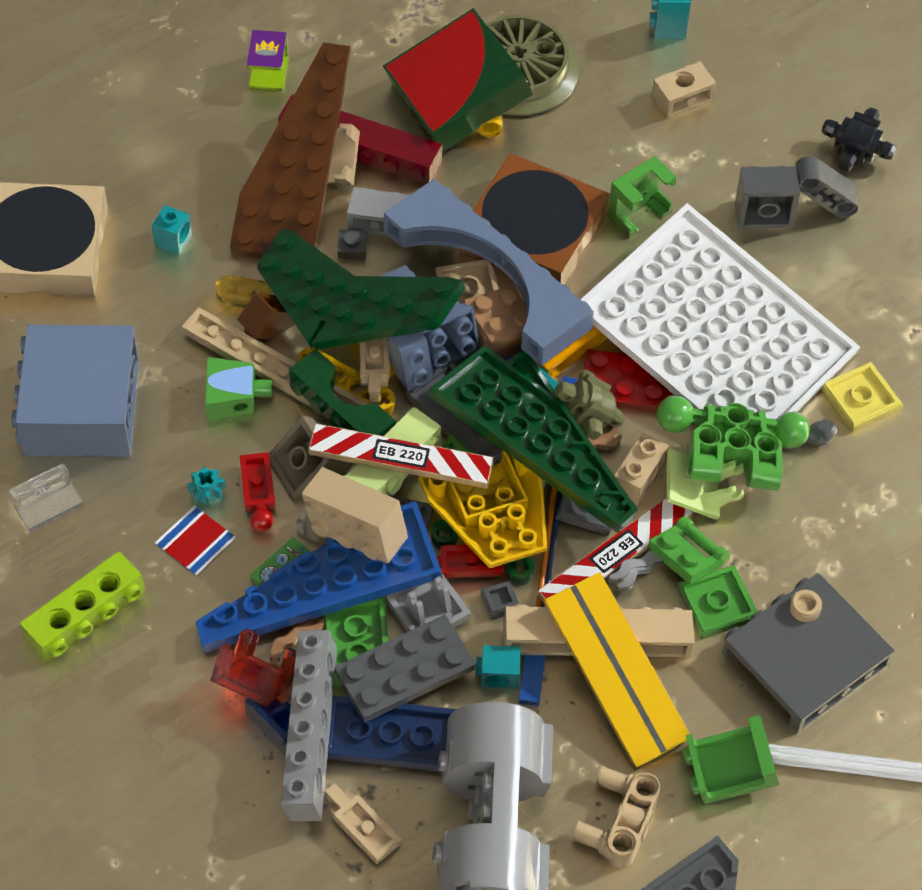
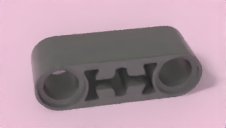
[795,156,858,217]

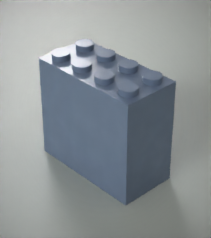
[11,325,139,457]

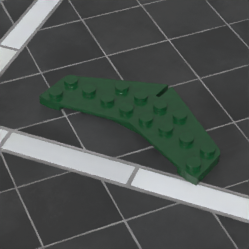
[257,228,466,350]

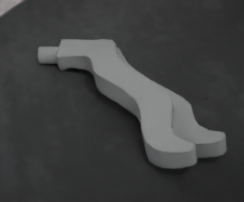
[608,551,662,591]

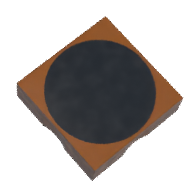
[459,153,610,285]

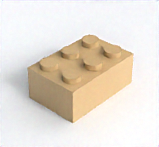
[302,467,408,564]

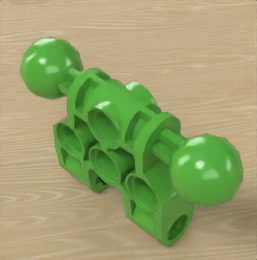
[656,396,810,491]

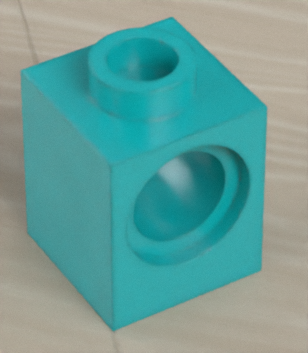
[151,205,192,255]
[475,645,521,689]

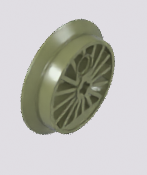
[486,15,579,116]

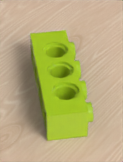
[20,551,145,662]

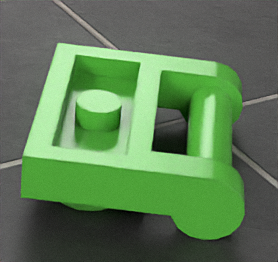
[648,516,730,584]

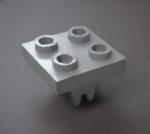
[386,574,471,632]

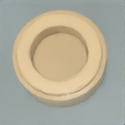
[790,590,822,622]

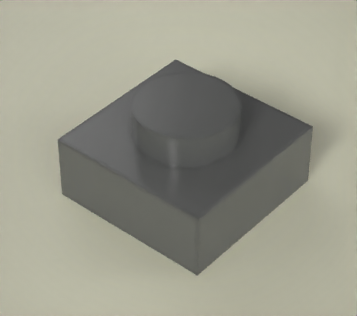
[337,229,367,260]

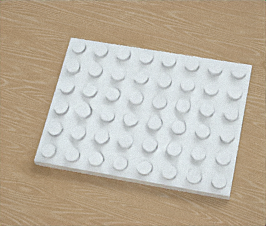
[581,203,860,419]

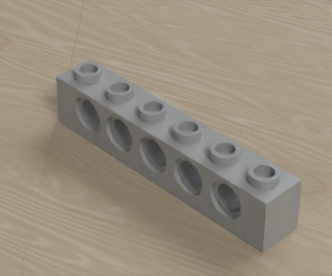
[281,630,337,821]

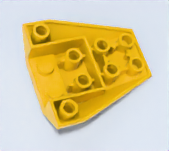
[418,450,547,568]

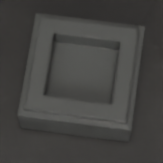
[481,580,519,620]

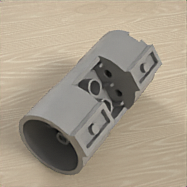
[432,702,553,890]

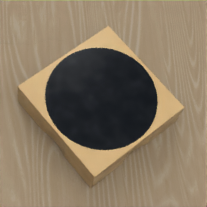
[0,182,108,297]

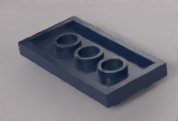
[327,696,457,772]

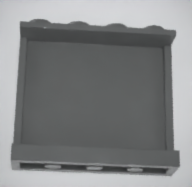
[722,573,895,734]

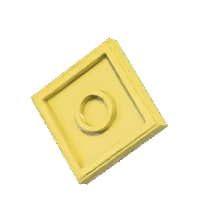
[821,362,903,432]

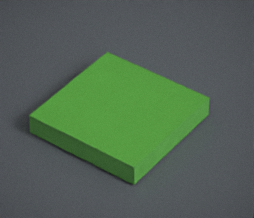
[677,565,757,639]

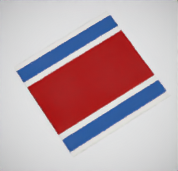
[155,505,236,575]

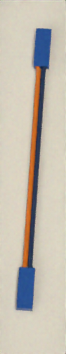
[519,376,578,706]

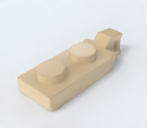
[360,338,390,402]
[324,783,401,864]

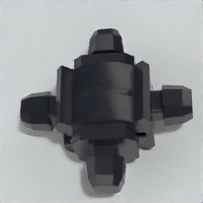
[821,107,897,172]

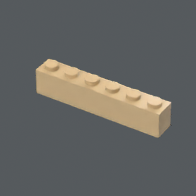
[503,604,695,658]

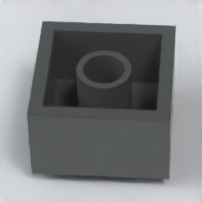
[735,166,800,228]

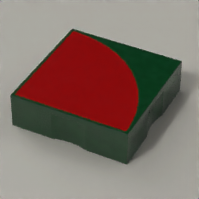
[383,8,533,153]

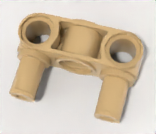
[572,766,660,868]

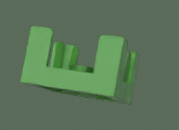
[608,156,677,238]

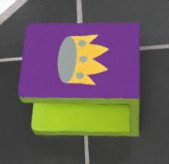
[247,30,289,91]

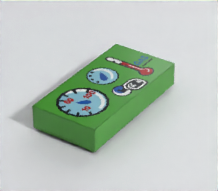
[250,537,312,586]

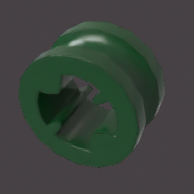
[431,519,458,549]
[506,557,534,586]

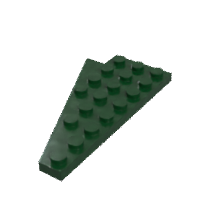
[428,345,638,534]

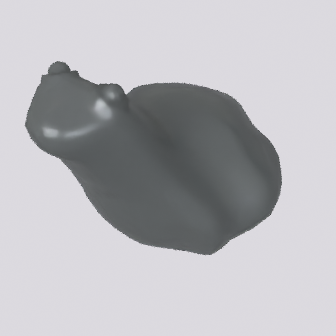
[806,419,838,446]

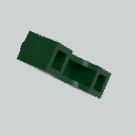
[289,349,396,436]

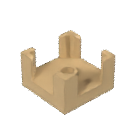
[328,123,360,186]

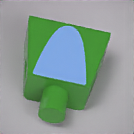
[205,358,273,420]

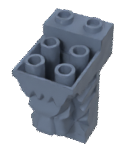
[381,265,480,392]

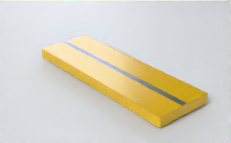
[544,572,690,769]

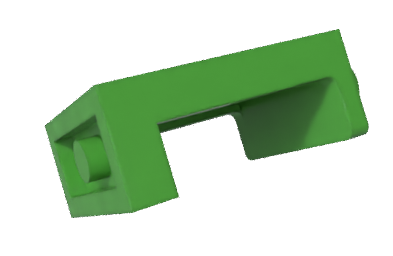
[682,715,779,805]

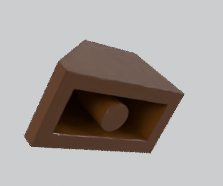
[237,293,295,340]

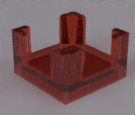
[210,628,296,706]

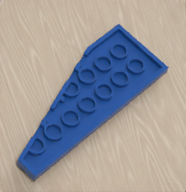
[195,501,443,653]

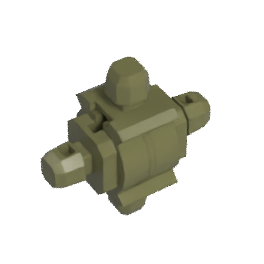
[555,370,625,440]

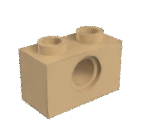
[651,61,716,119]
[614,433,669,508]

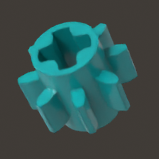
[188,466,226,506]

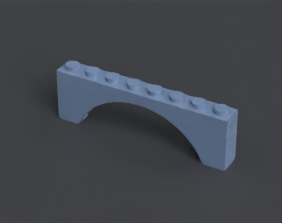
[384,179,594,366]

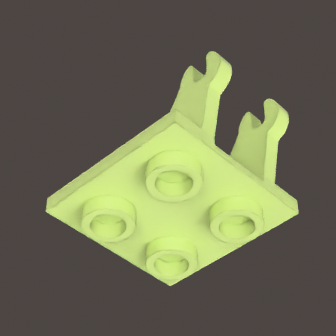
[666,448,744,520]

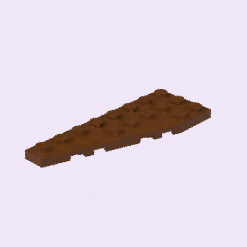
[229,42,352,256]

